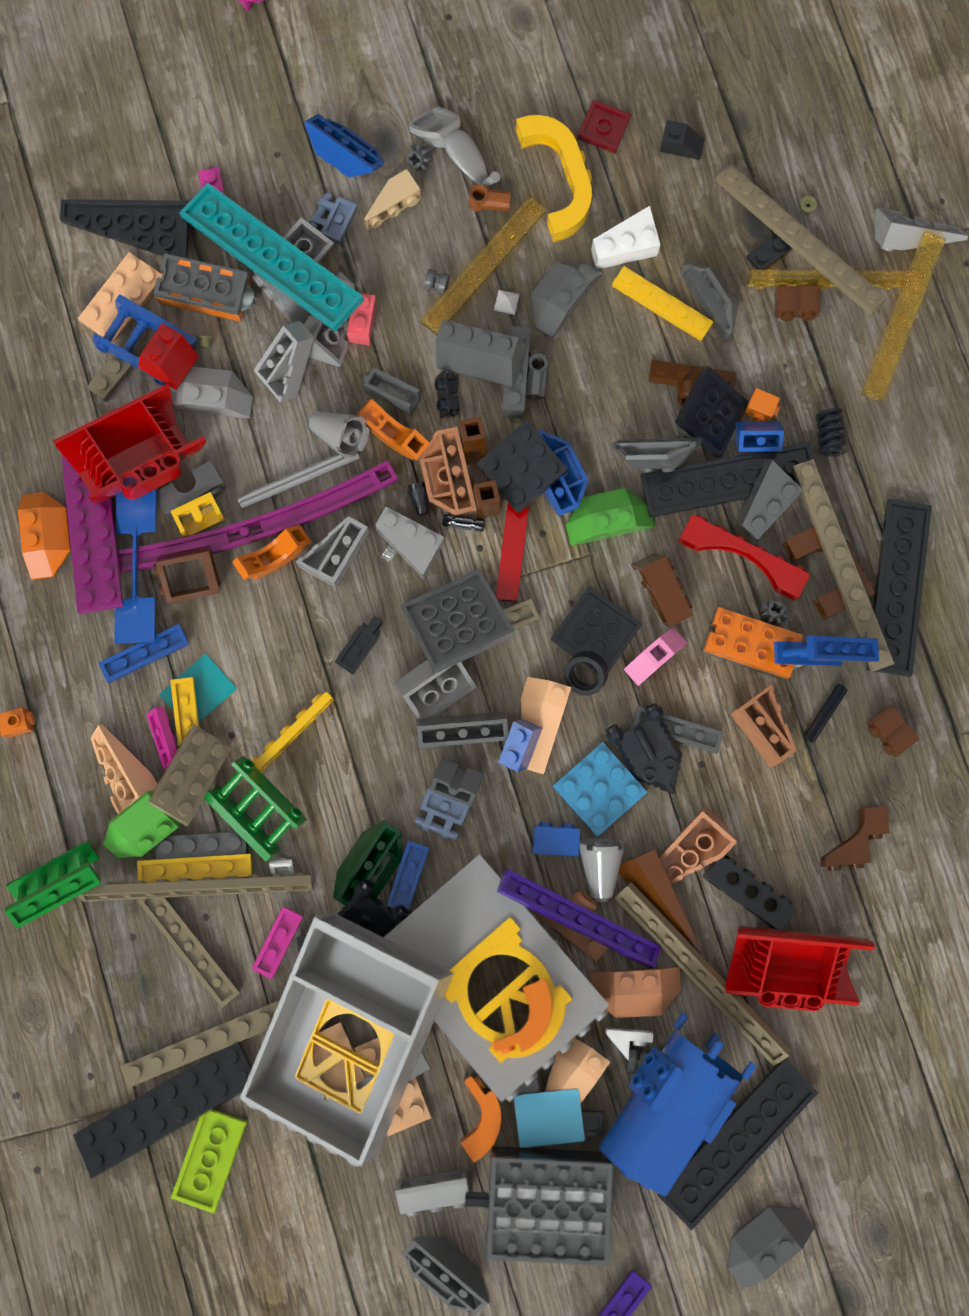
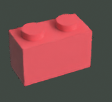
[347,293,377,345]

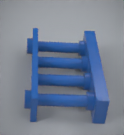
[93,294,197,386]
[774,636,879,666]

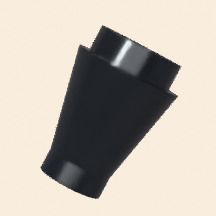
[407,482,430,515]

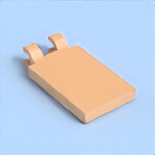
[313,1022,366,1092]

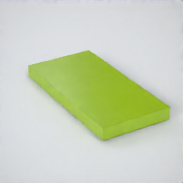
[171,1109,248,1214]

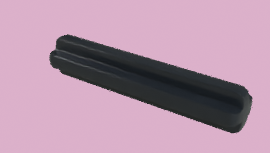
[804,684,848,743]

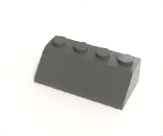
[436,320,528,388]

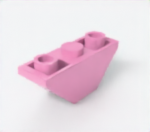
[624,627,688,686]

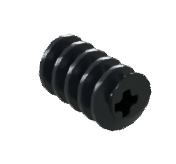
[816,408,847,457]

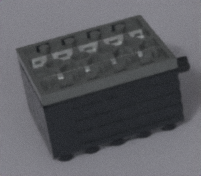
[465,1146,613,1266]

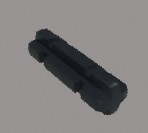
[442,514,485,532]

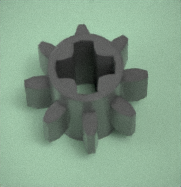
[406,142,433,171]
[760,599,788,627]

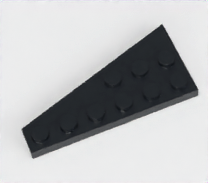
[60,199,189,259]

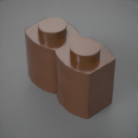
[774,286,821,321]
[866,704,919,757]

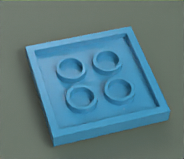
[552,742,647,837]

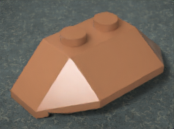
[420,427,477,515]
[589,967,681,1018]

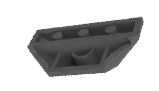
[531,261,602,339]
[680,262,739,343]
[611,437,702,472]
[727,1206,815,1288]
[402,1237,489,1316]

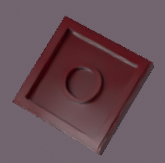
[577,99,632,154]

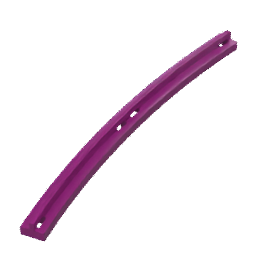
[118,460,399,574]

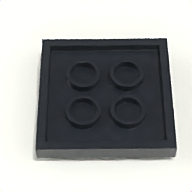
[675,366,749,457]
[477,419,569,514]
[550,586,643,674]

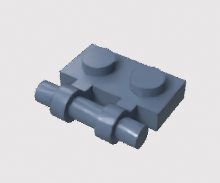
[309,193,358,244]
[414,788,470,841]

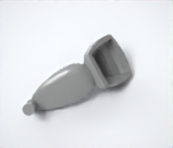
[409,107,500,189]

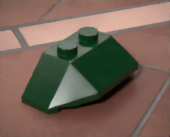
[333,820,402,905]

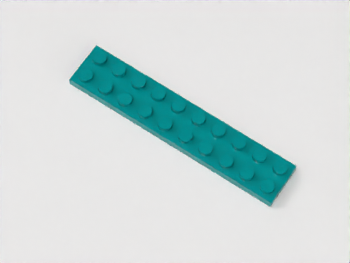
[179,183,364,332]

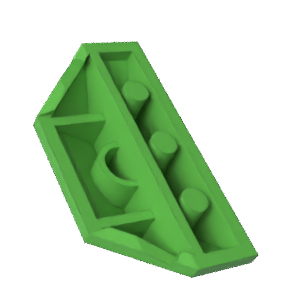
[566,488,655,546]
[103,790,180,858]

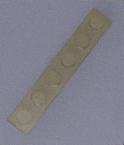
[137,898,241,1008]

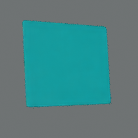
[159,654,237,722]

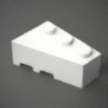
[591,206,660,270]

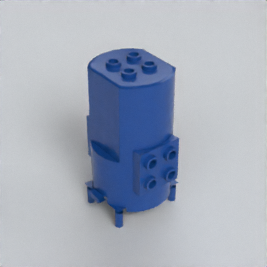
[599,1012,757,1196]

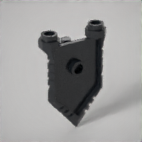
[605,703,682,795]
[337,879,410,938]

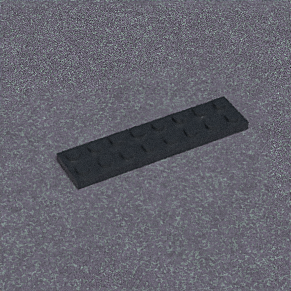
[640,442,814,517]
[866,499,932,677]
[73,1042,252,1178]
[657,1059,819,1231]

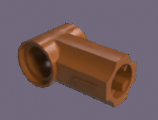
[468,184,511,212]

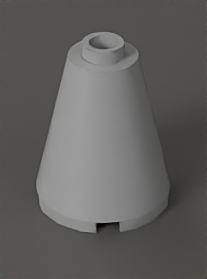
[309,411,369,458]
[579,838,625,902]

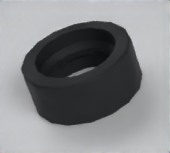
[564,651,608,696]

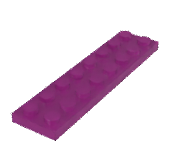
[61,454,124,614]

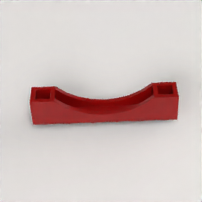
[678,515,811,601]

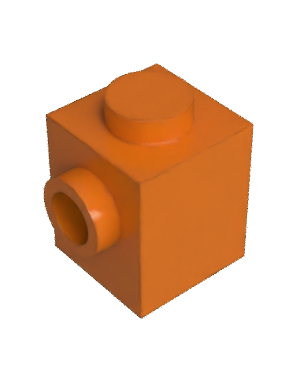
[744,388,780,422]
[0,707,35,738]

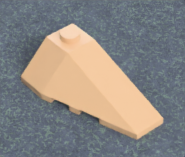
[521,677,571,775]
[91,724,158,814]
[545,1038,610,1104]

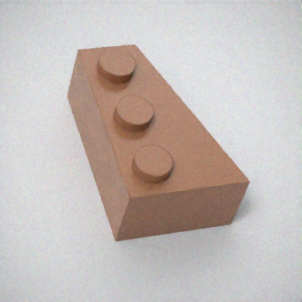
[730,684,796,768]

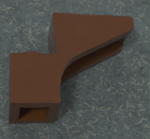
[820,806,890,871]

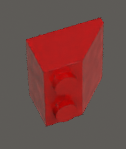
[138,323,199,390]

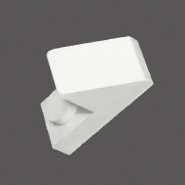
[605,1027,653,1059]

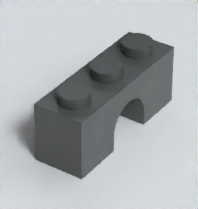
[157,460,227,520]

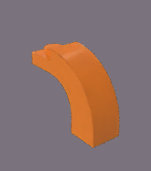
[357,399,430,460]
[232,525,312,580]
[492,979,552,1055]
[460,1073,501,1163]

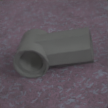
[525,353,548,400]

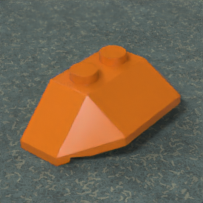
[18,492,71,580]

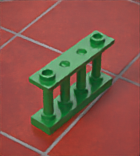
[204,756,308,862]
[4,840,101,929]

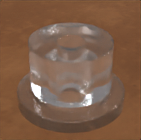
[379,544,397,563]

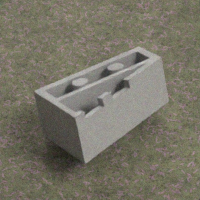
[252,270,311,325]
[253,321,314,403]
[375,507,444,580]

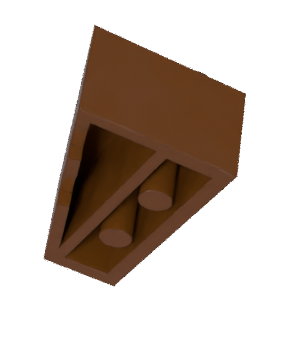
[631,553,693,627]

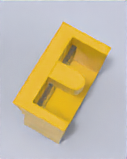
[170,492,225,537]

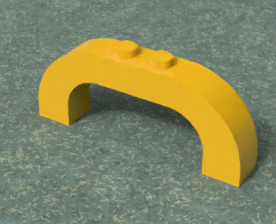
[516,115,592,242]

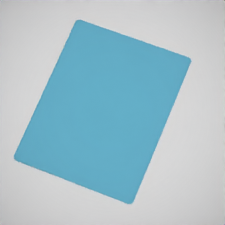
[514,1089,585,1148]

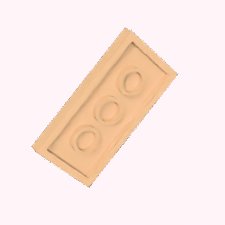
[78,252,163,344]
[355,1037,431,1136]

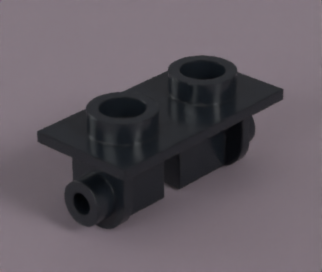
[434,370,460,419]

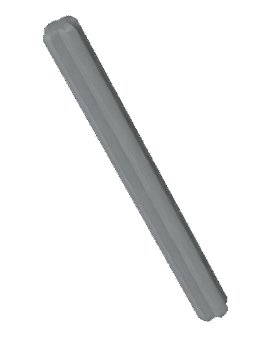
[237,451,359,508]

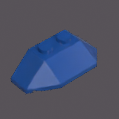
[305,114,385,178]
[537,430,589,517]

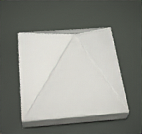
[494,290,519,315]
[269,858,295,876]

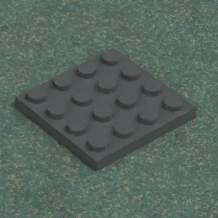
[400,569,516,674]

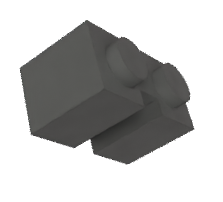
[430,758,484,807]

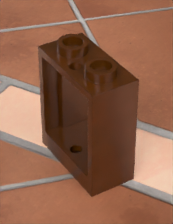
[153,545,221,604]

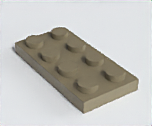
[147,724,232,826]

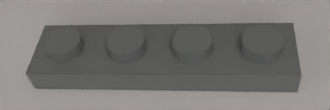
[631,706,724,754]
[155,832,248,860]

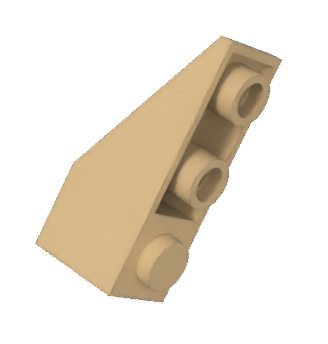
[364,169,421,230]

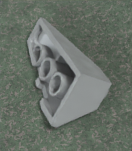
[875,207,968,251]

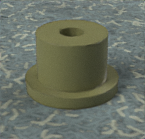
[800,196,817,215]
[196,335,214,349]

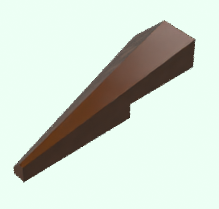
[619,849,702,954]

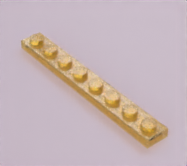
[421,196,546,336]
[861,232,946,402]
[747,270,922,290]

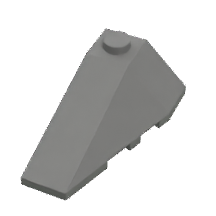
[304,271,355,367]

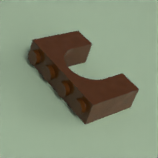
[459,416,500,519]
[782,522,875,621]

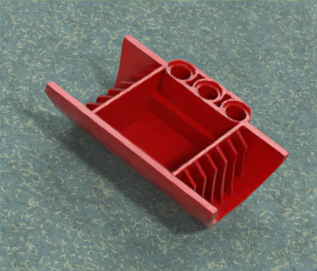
[53,383,206,504]
[725,926,875,1011]

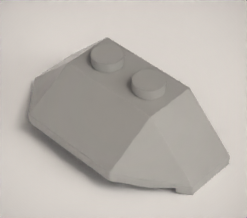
[170,367,253,418]

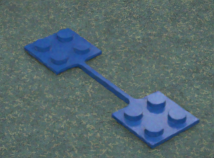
[114,489,157,644]

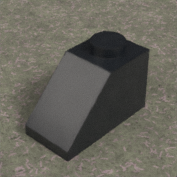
[659,120,705,160]

